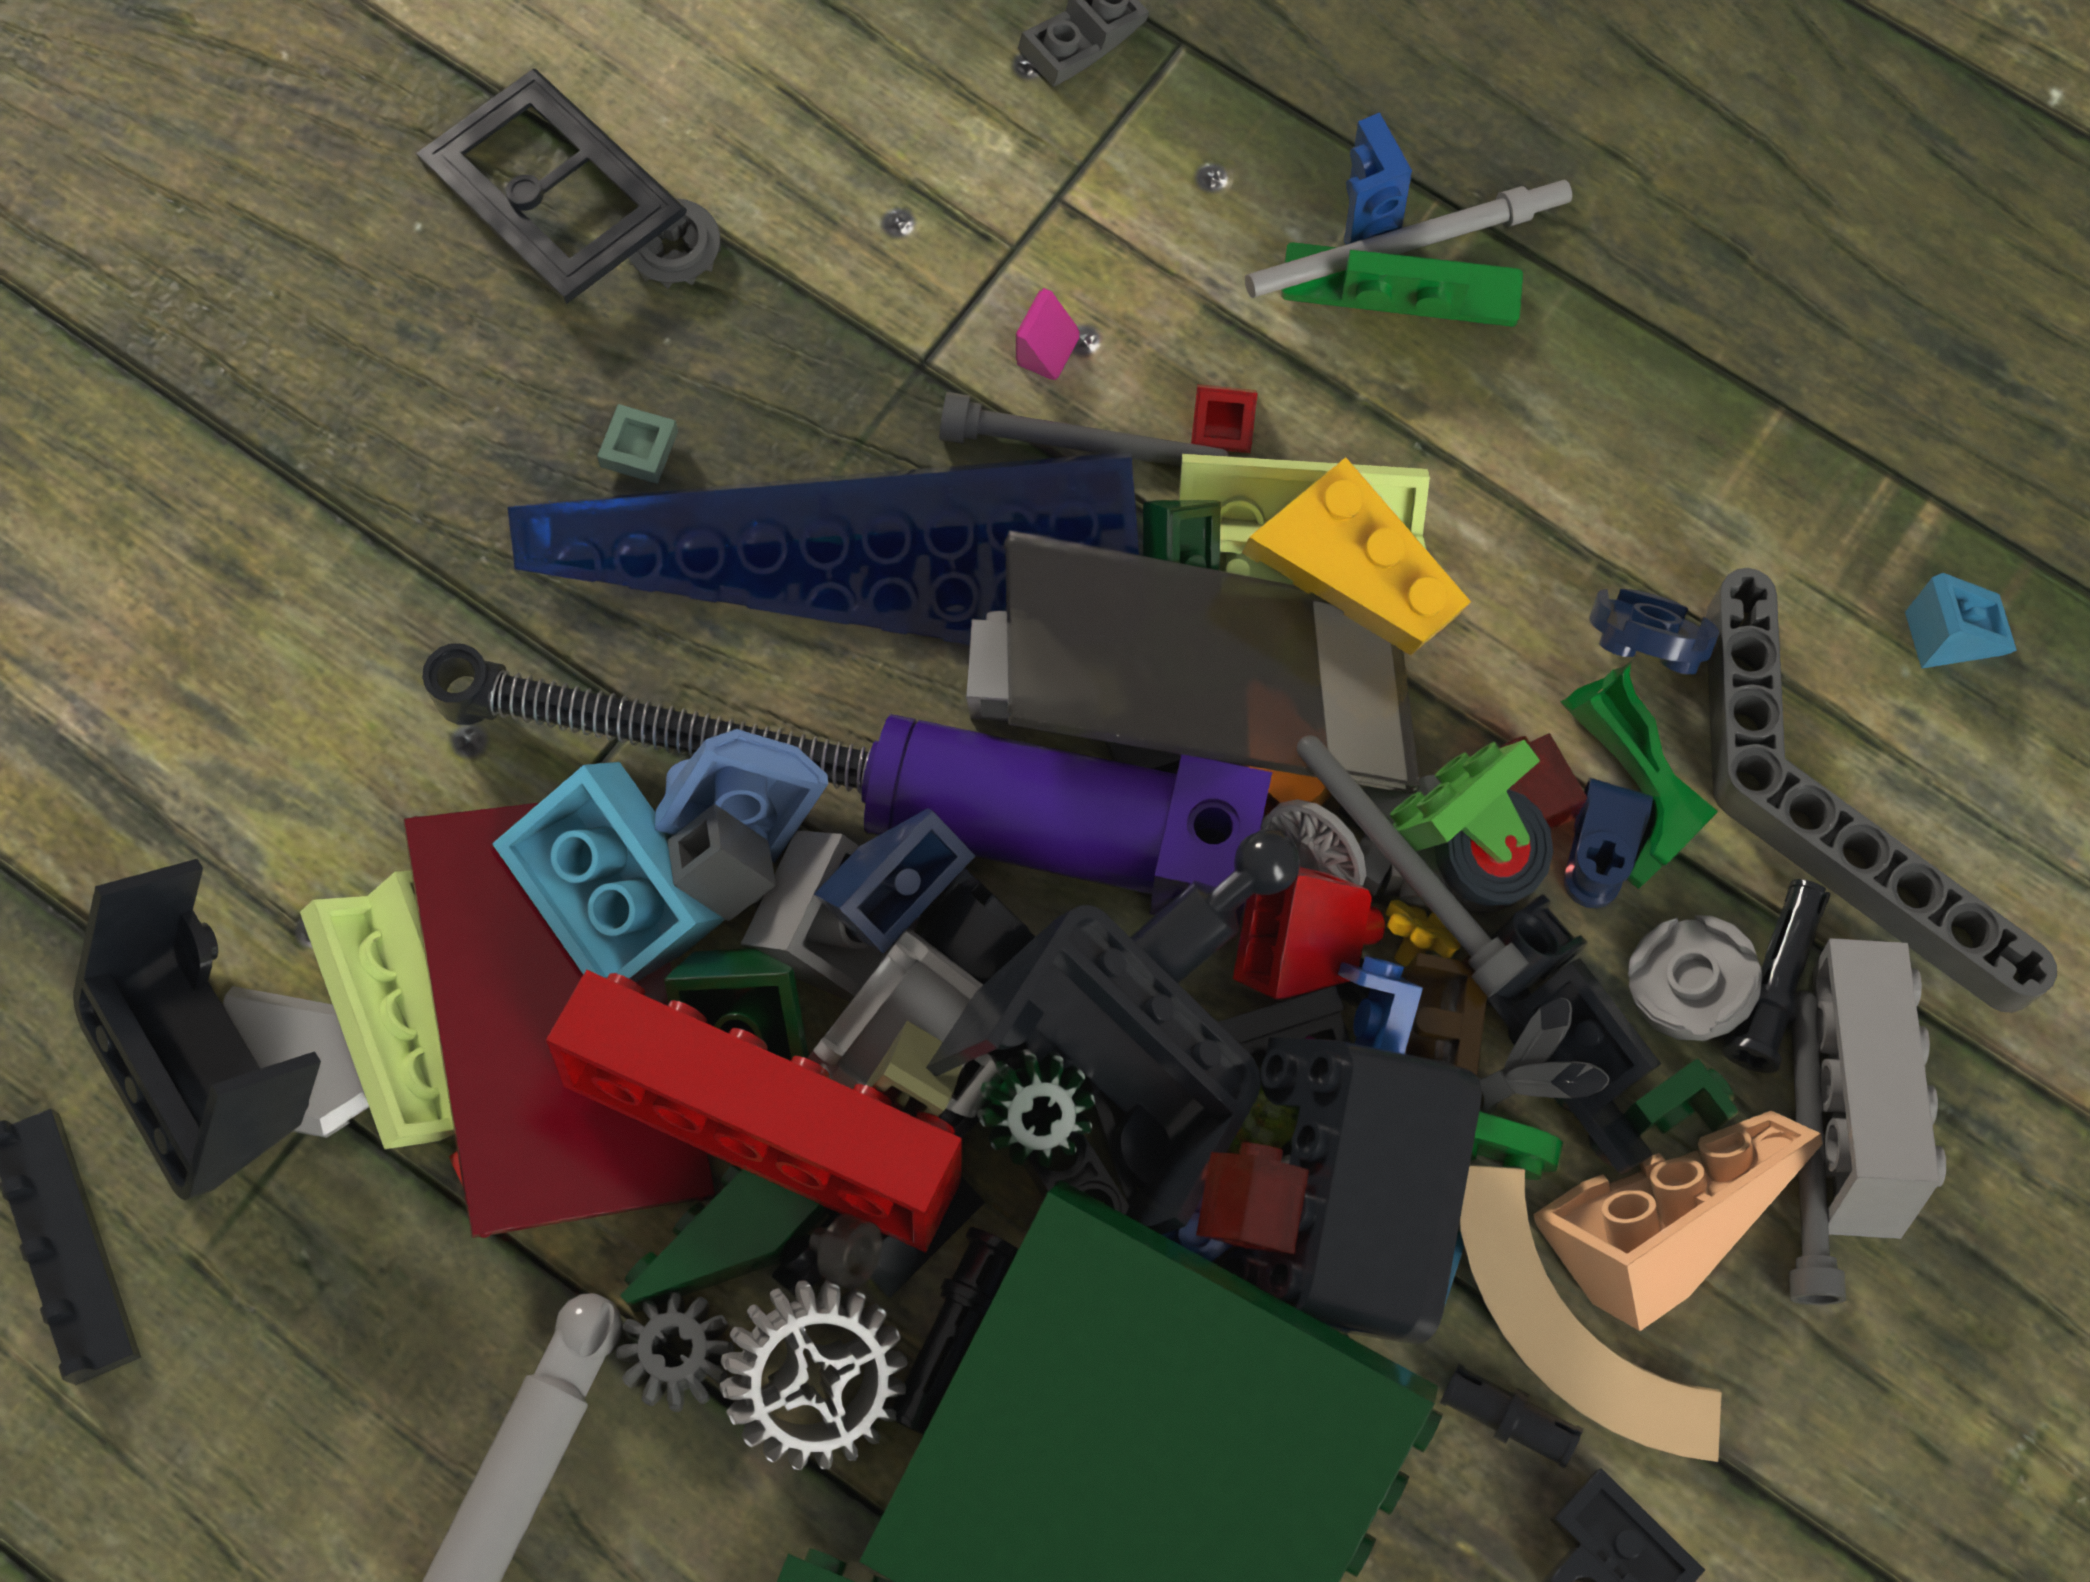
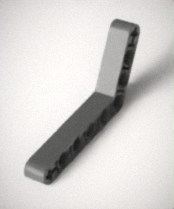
[1706,568,2057,1013]

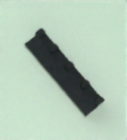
[0,1108,141,1385]

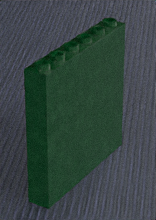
[859,1180,1443,1582]

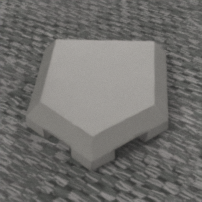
[223,986,369,1138]

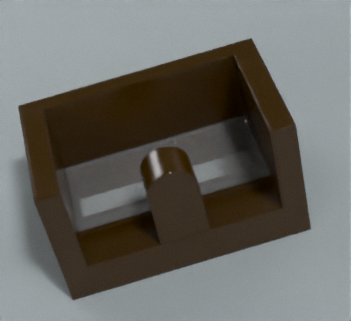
[1401,953,1487,1076]

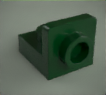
[1623,1058,1738,1136]

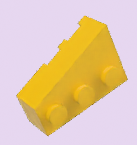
[1242,457,1471,656]

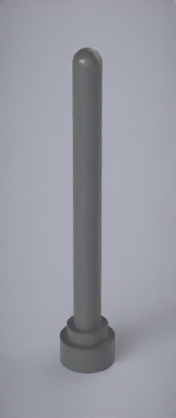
[939,392,1230,467]
[1297,735,1530,998]
[1789,990,1846,1305]

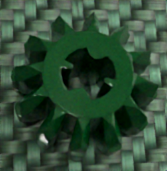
[977,1049,1095,1167]

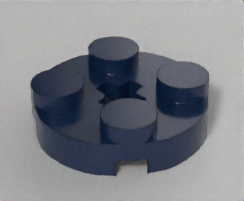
[1589,589,1719,675]

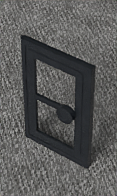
[416,69,687,304]

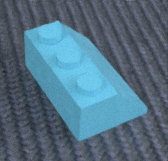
[492,762,725,982]

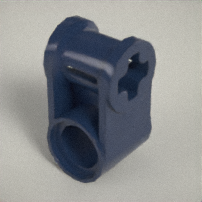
[1564,777,1653,909]

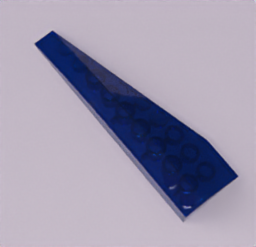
[507,452,1144,651]

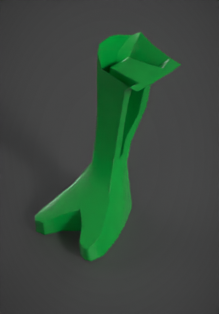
[1560,657,1718,889]

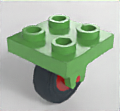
[1390,740,1553,906]

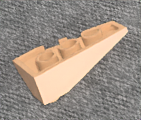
[1533,1110,1823,1331]

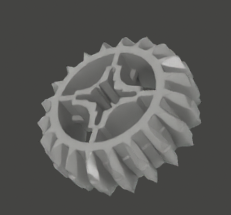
[720,1280,907,1470]

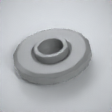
[1260,799,1366,887]

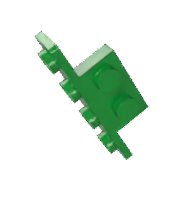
[1281,242,1523,327]

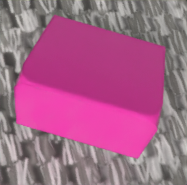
[1015,288,1080,380]

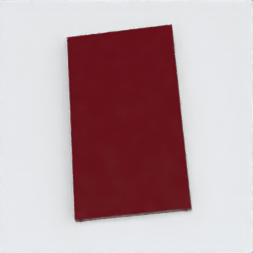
[403,802,715,1238]

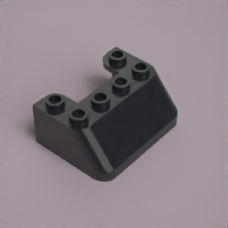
[1222,1037,1482,1344]

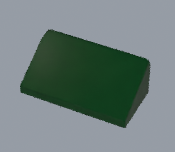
[1142,500,1221,622]

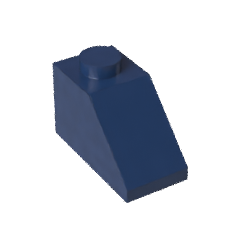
[814,808,975,954]

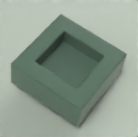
[597,404,678,484]

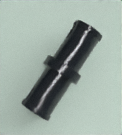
[1440,1363,1584,1469]

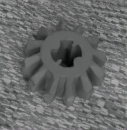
[616,1292,735,1412]

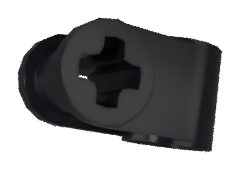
[1490,894,1588,998]

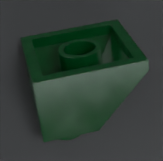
[664,948,809,1061]

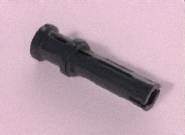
[1721,879,1831,1073]
[893,1227,1019,1435]

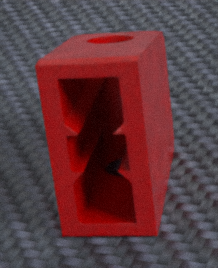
[1233,867,1385,999]

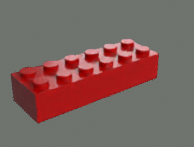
[546,969,962,1253]

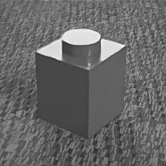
[668,803,776,921]

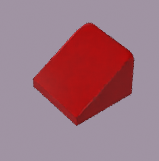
[1191,384,1258,454]

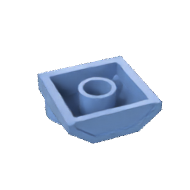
[655,729,828,863]

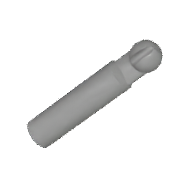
[422,1293,623,1582]

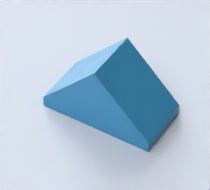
[1905,573,2017,669]

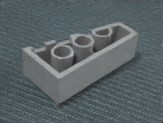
[1812,938,1946,1239]

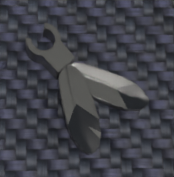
[1478,998,1609,1114]

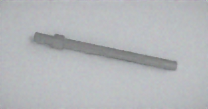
[1245,180,1572,298]

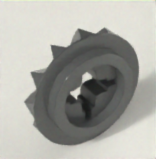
[628,199,721,289]

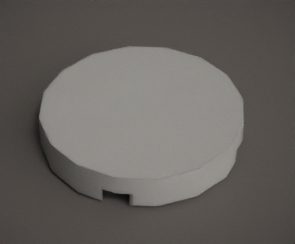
[1628,915,1762,1041]

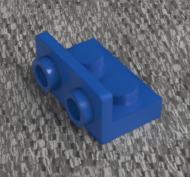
[1344,112,1412,245]

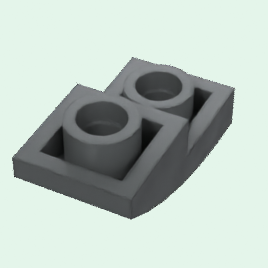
[1018,0,1149,87]

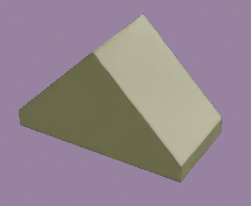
[866,1021,962,1117]

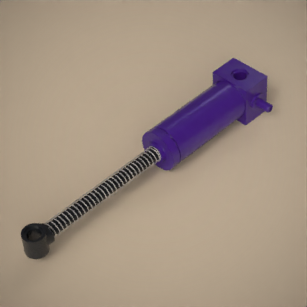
[422,643,1272,925]

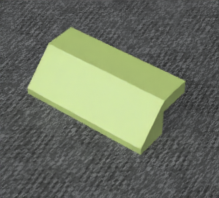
[1179,454,1430,605]
[300,871,455,1149]

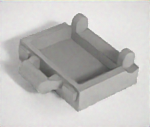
[808,928,1003,1118]

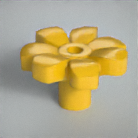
[1385,900,1461,967]

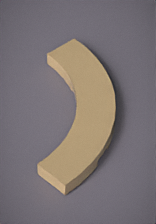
[1459,1165,1722,1462]

